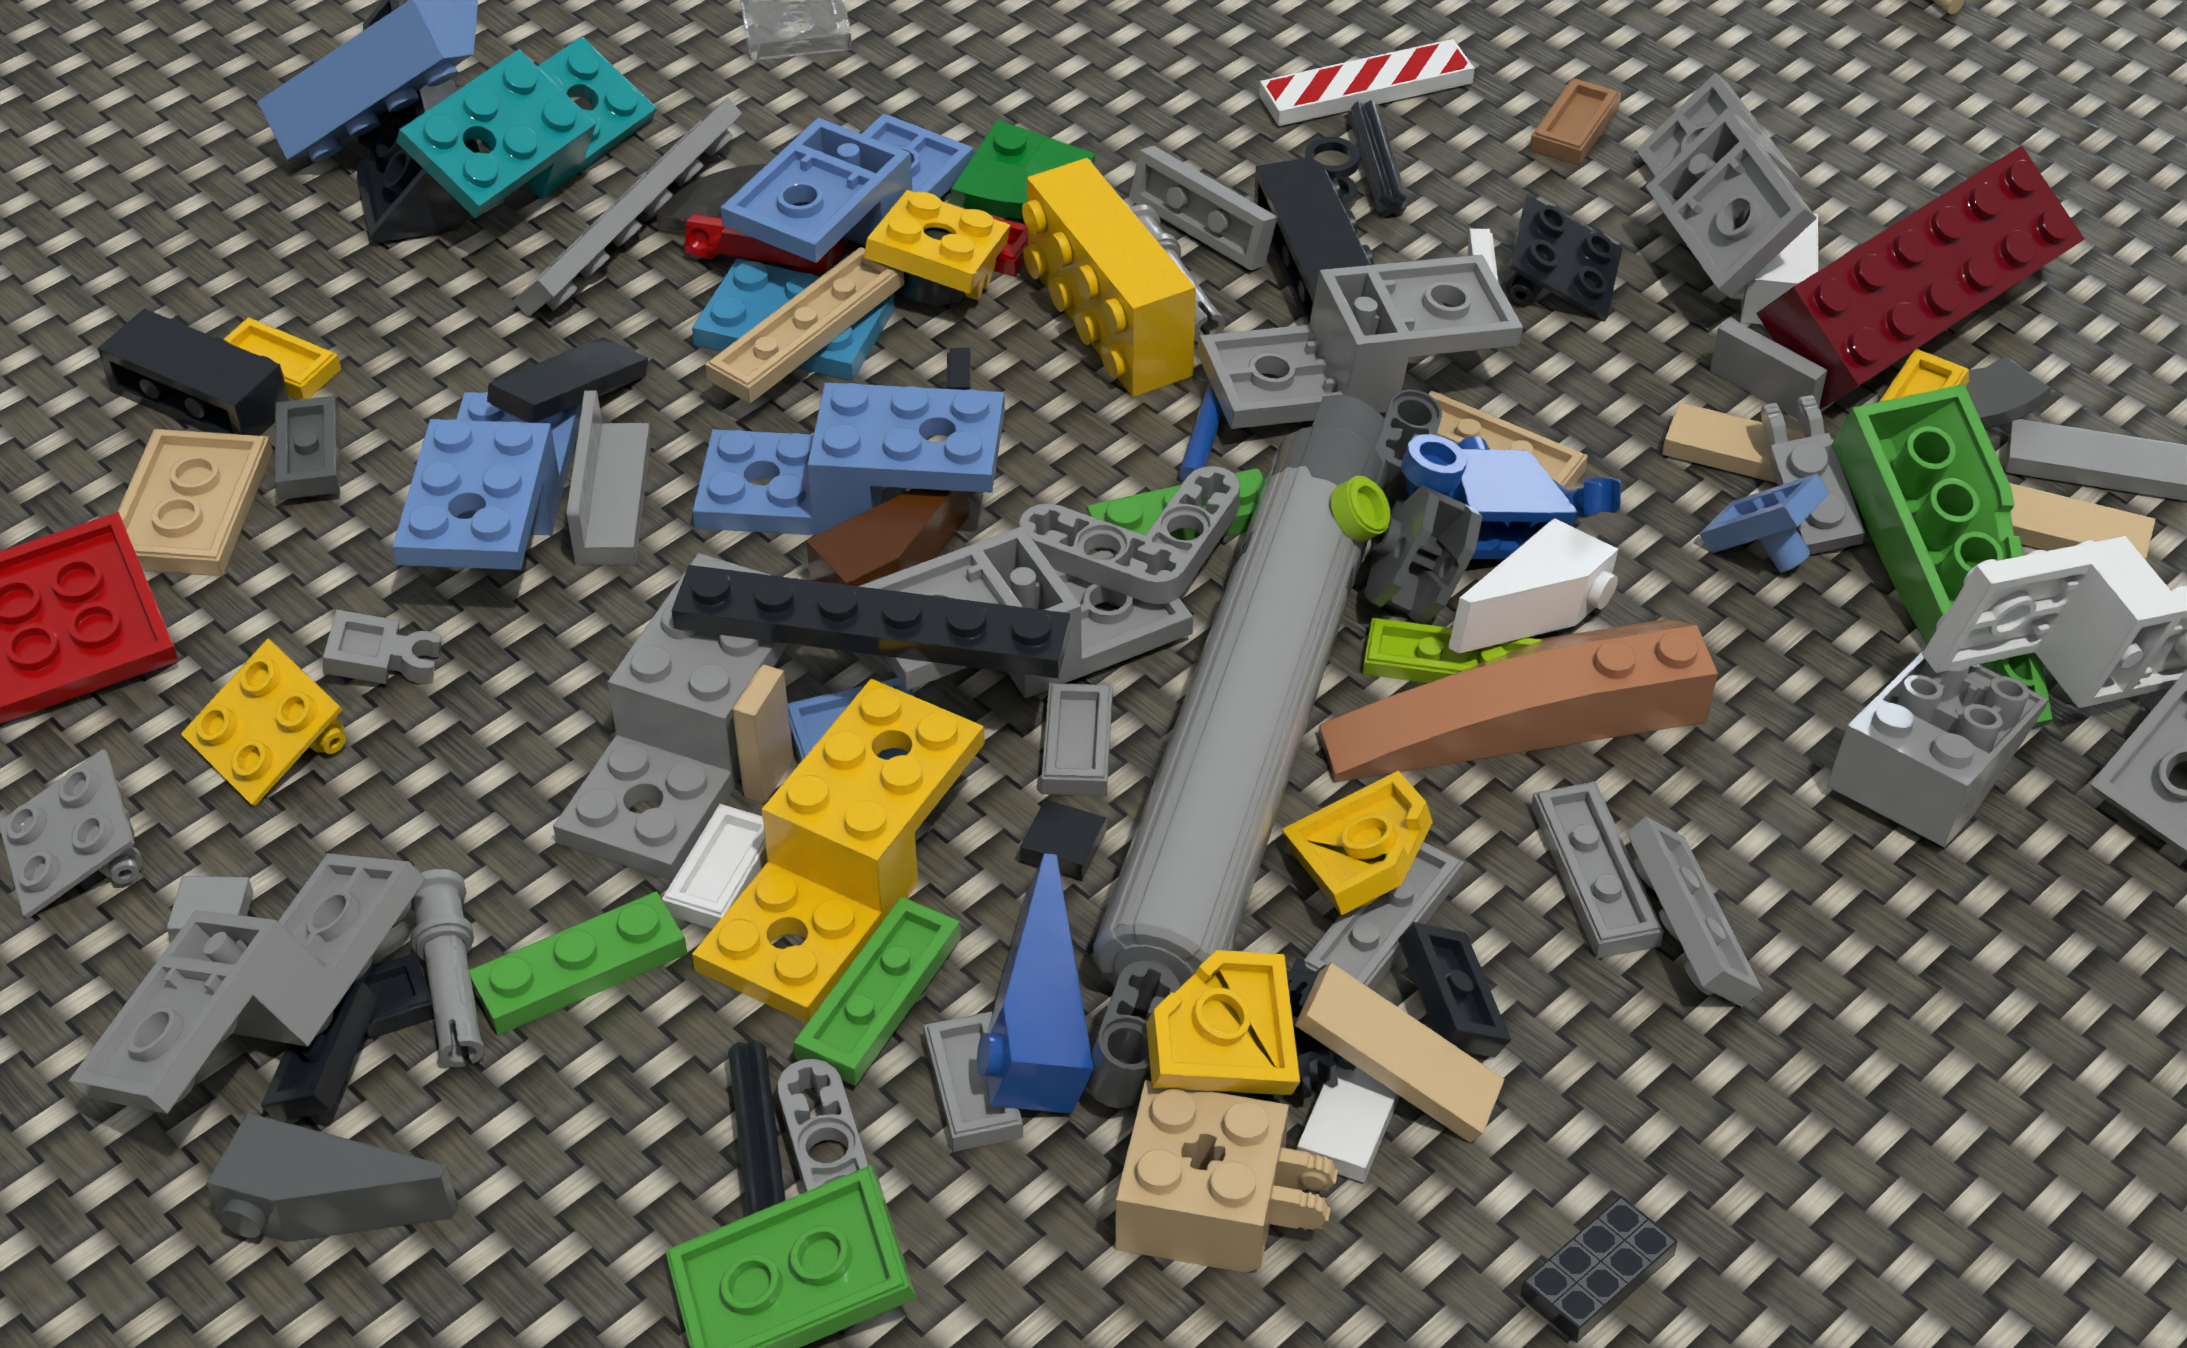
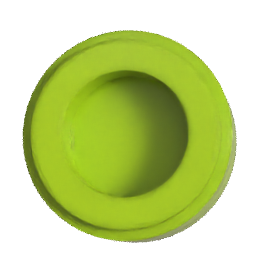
[1331,476,1390,542]

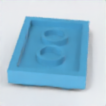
[692,258,894,381]

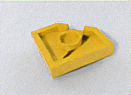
[1282,771,1433,915]
[1146,950,1300,1095]

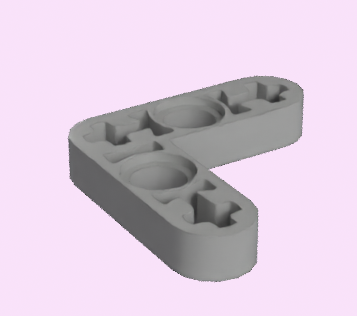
[1019,466,1240,604]

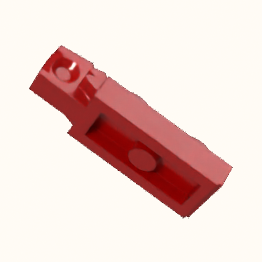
[685,214,844,275]

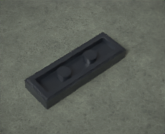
[487,337,648,423]

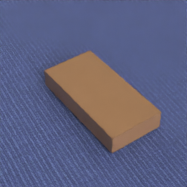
[1530,78,1621,166]

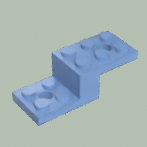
[721,113,974,263]
[693,382,1005,535]
[392,392,582,570]

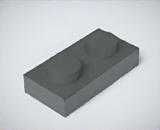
[275,396,340,500]

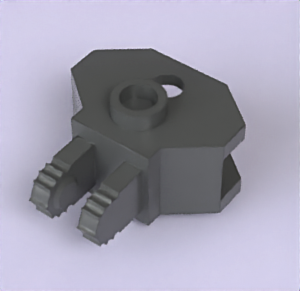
[1364,485,1482,624]

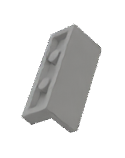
[567,391,652,565]

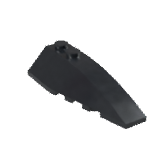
[357,0,480,242]

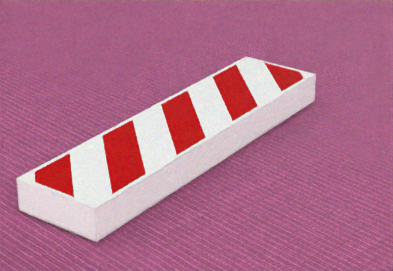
[1259,39,1474,126]

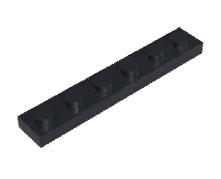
[671,565,1071,679]

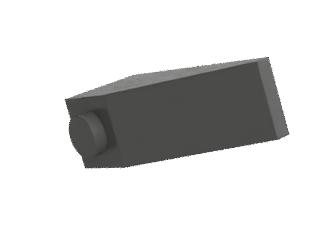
[206,1113,458,1242]

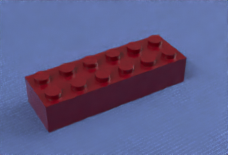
[1756,146,2085,410]

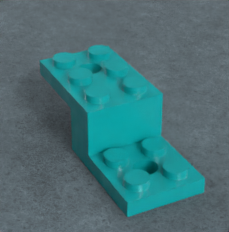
[396,36,657,219]

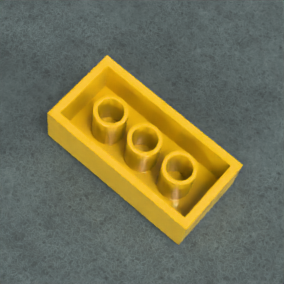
[1022,158,1196,397]

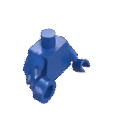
[1401,434,1621,559]

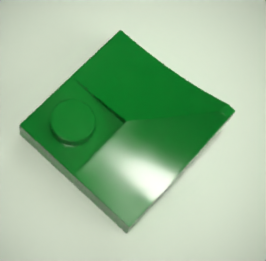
[951,119,1095,218]

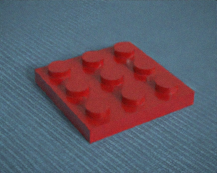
[0,512,179,724]

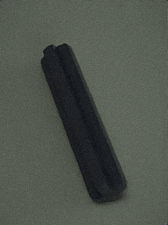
[1350,100,1407,217]
[728,1040,786,1216]

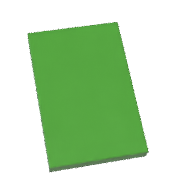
[665,1165,917,1348]

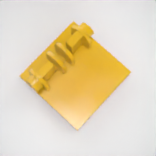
[181,638,346,807]

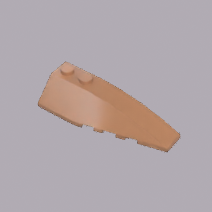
[1319,619,1718,783]

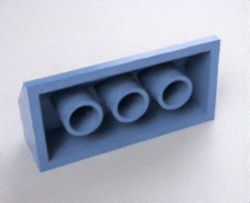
[257,0,478,162]

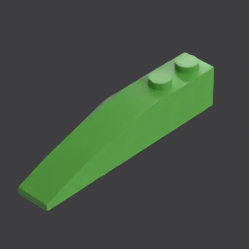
[1832,384,2052,728]

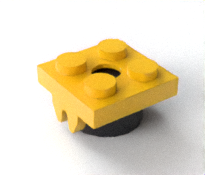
[864,190,1011,305]

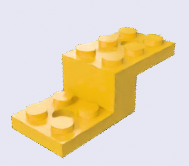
[692,679,985,1023]

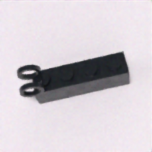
[1254,137,1374,325]

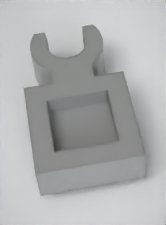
[323,609,441,684]

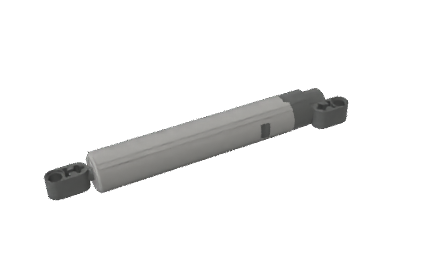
[1086,389,1442,1108]

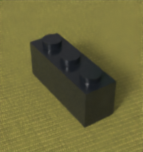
[98,308,289,436]

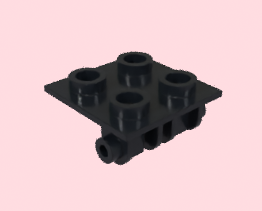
[1505,195,1622,322]

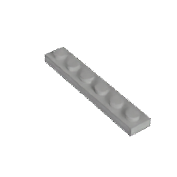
[513,97,742,317]

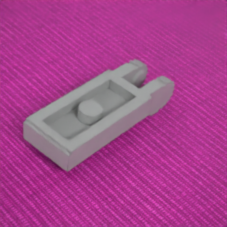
[1761,395,1865,555]

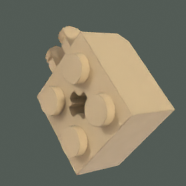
[1116,1080,1338,1273]

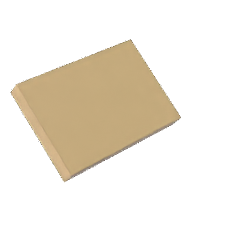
[117,429,273,576]

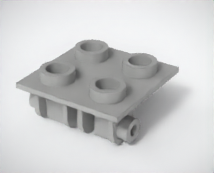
[0,749,143,919]

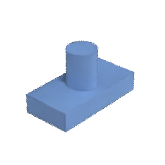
[1699,473,1830,572]

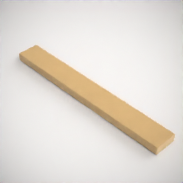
[1662,402,2155,560]

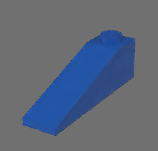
[977,853,1094,1113]

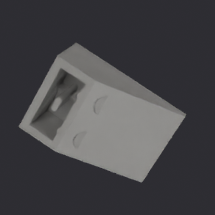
[1827,649,2049,848]

